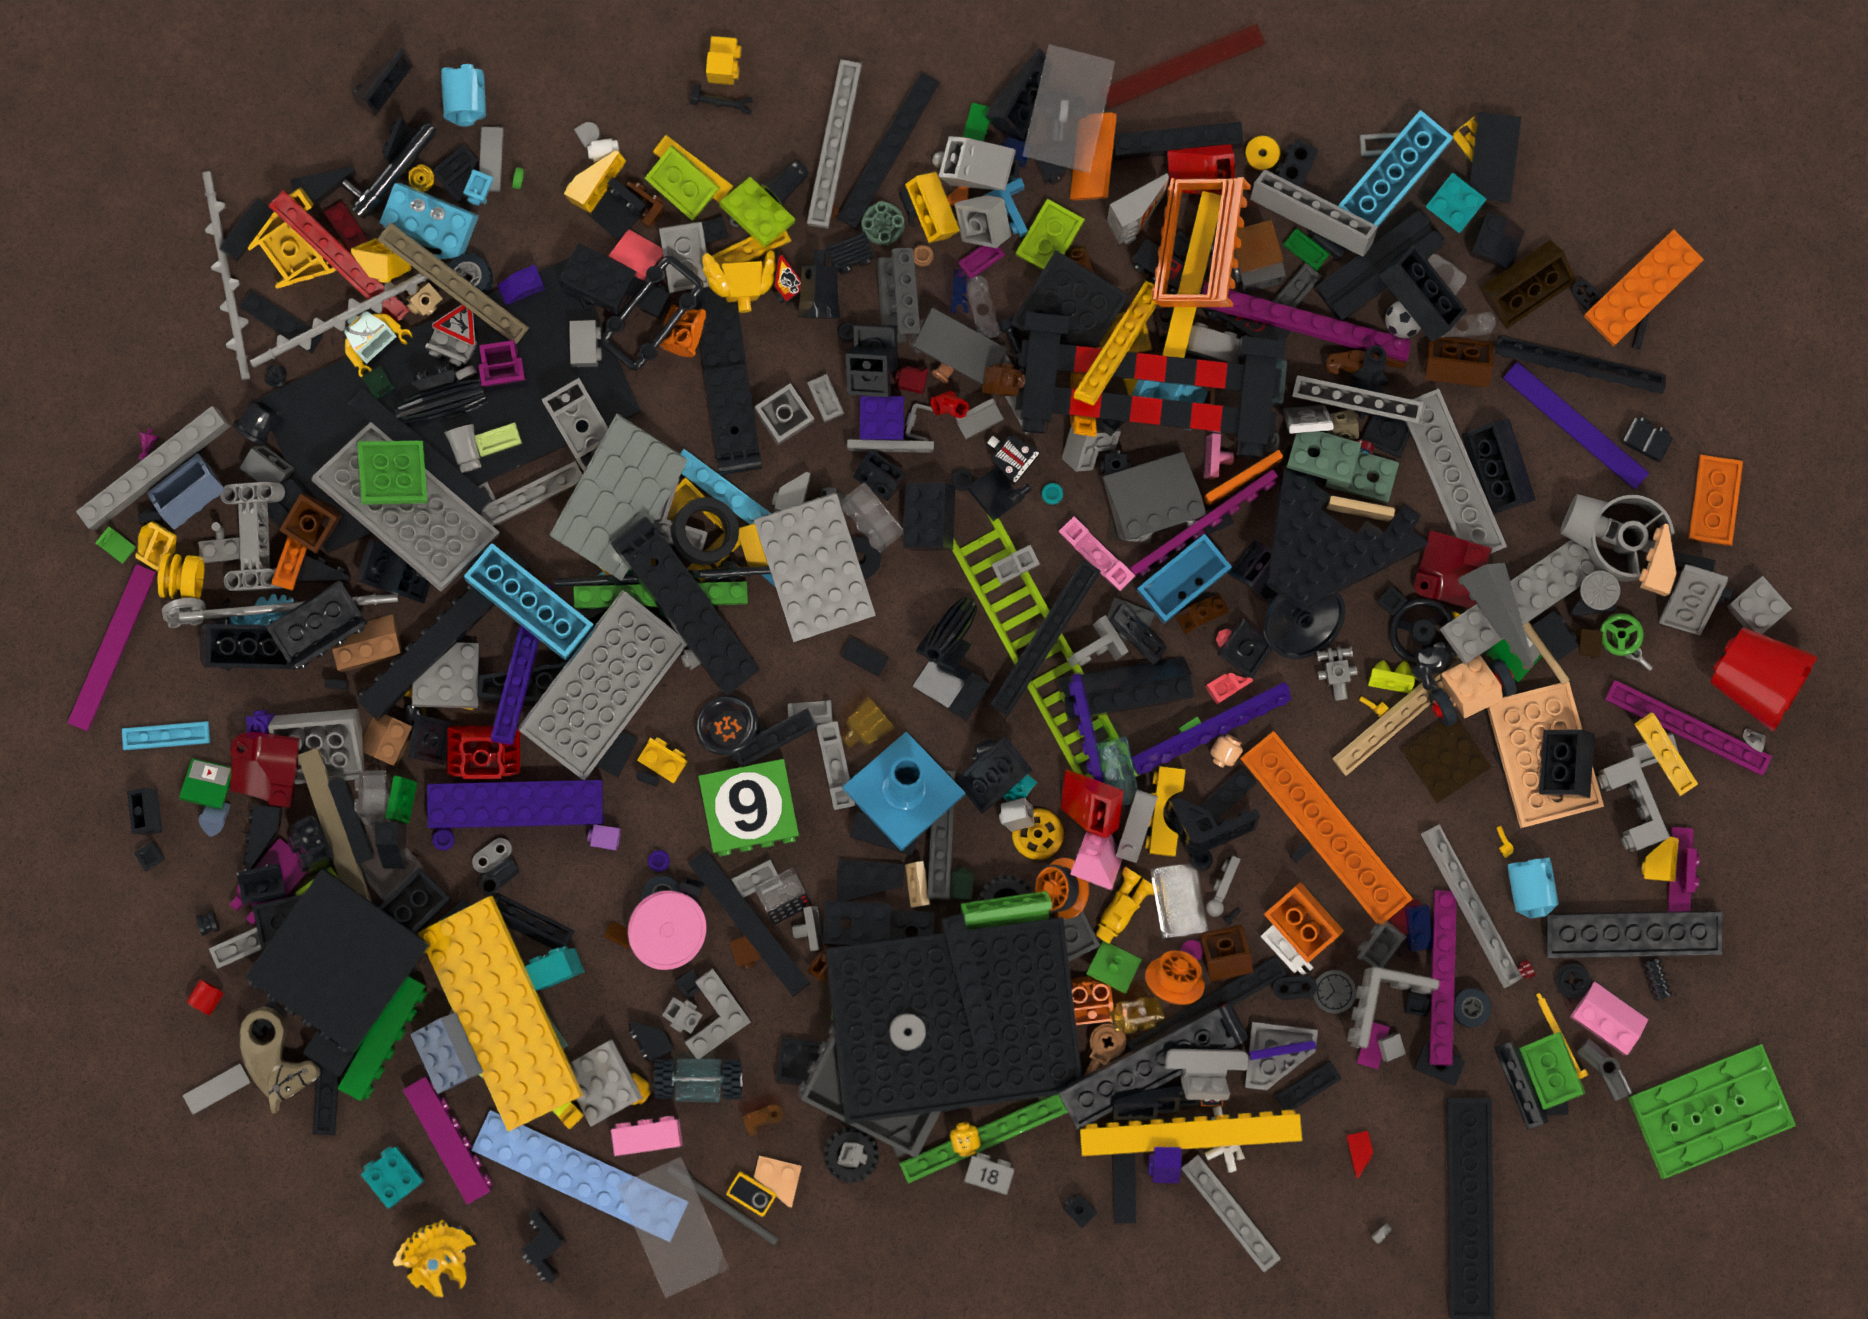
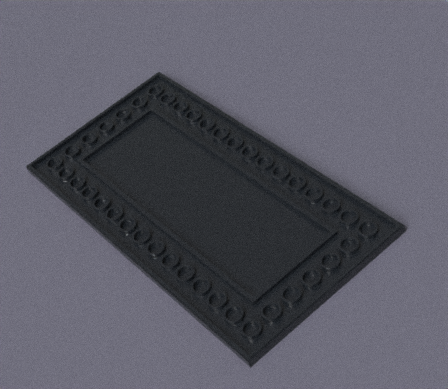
[257,257,641,554]

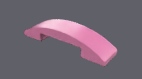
[1059,517,1135,591]

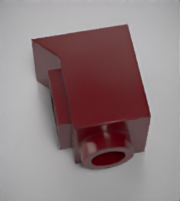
[895,366,929,394]

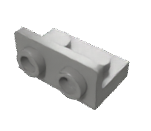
[425,330,477,367]

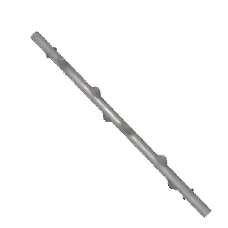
[202,171,250,380]
[250,272,428,368]
[179,594,398,621]

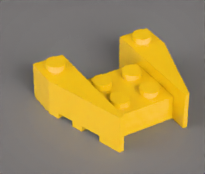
[248,187,344,288]

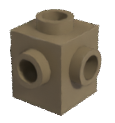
[1326,409,1359,440]

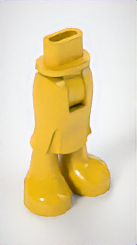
[1095,867,1159,944]

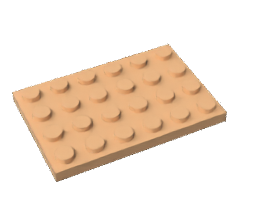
[1487,681,1604,828]

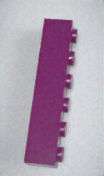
[403,1077,493,1205]

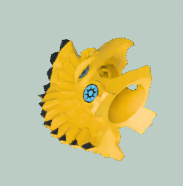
[393,1220,478,1297]

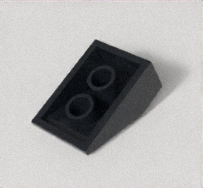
[913,662,991,722]

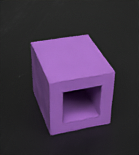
[587,824,621,851]

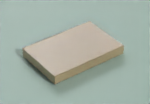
[1326,496,1395,522]

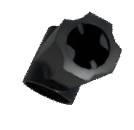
[477,857,520,896]

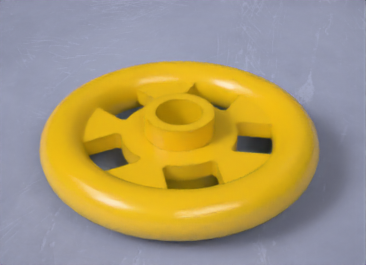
[1012,808,1064,860]

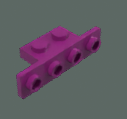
[1668,827,1700,911]

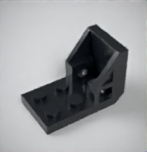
[1167,797,1260,856]

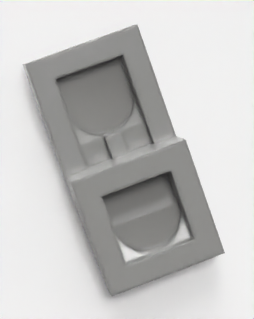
[991,545,1040,585]

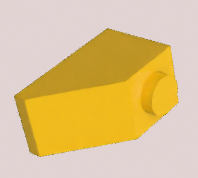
[1642,837,1679,882]

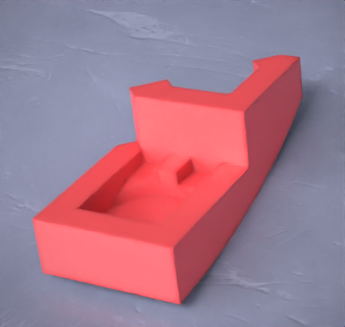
[1205,673,1253,704]

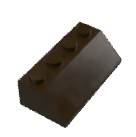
[1480,240,1576,329]

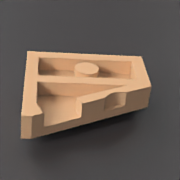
[754,1156,802,1207]

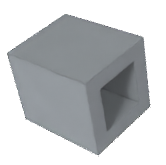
[999,798,1035,832]

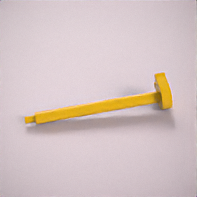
[1536,993,1588,1079]

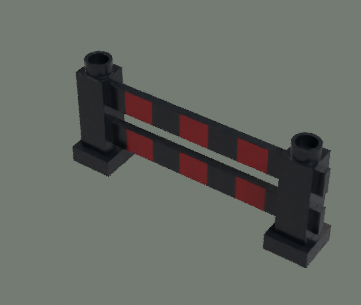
[1015,312,1286,458]

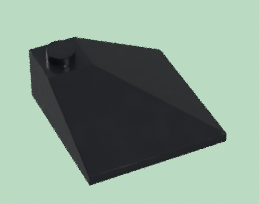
[352,48,413,116]

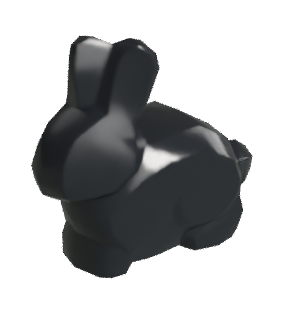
[1411,642,1457,691]

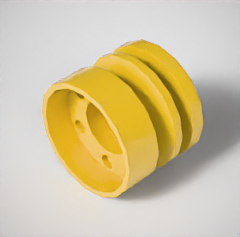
[157,553,205,599]

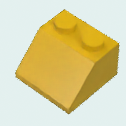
[351,239,411,283]

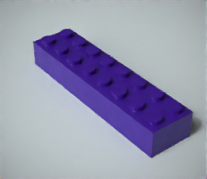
[427,780,604,829]

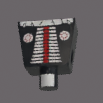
[986,435,1040,486]

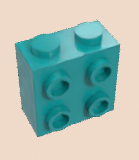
[361,1146,425,1209]

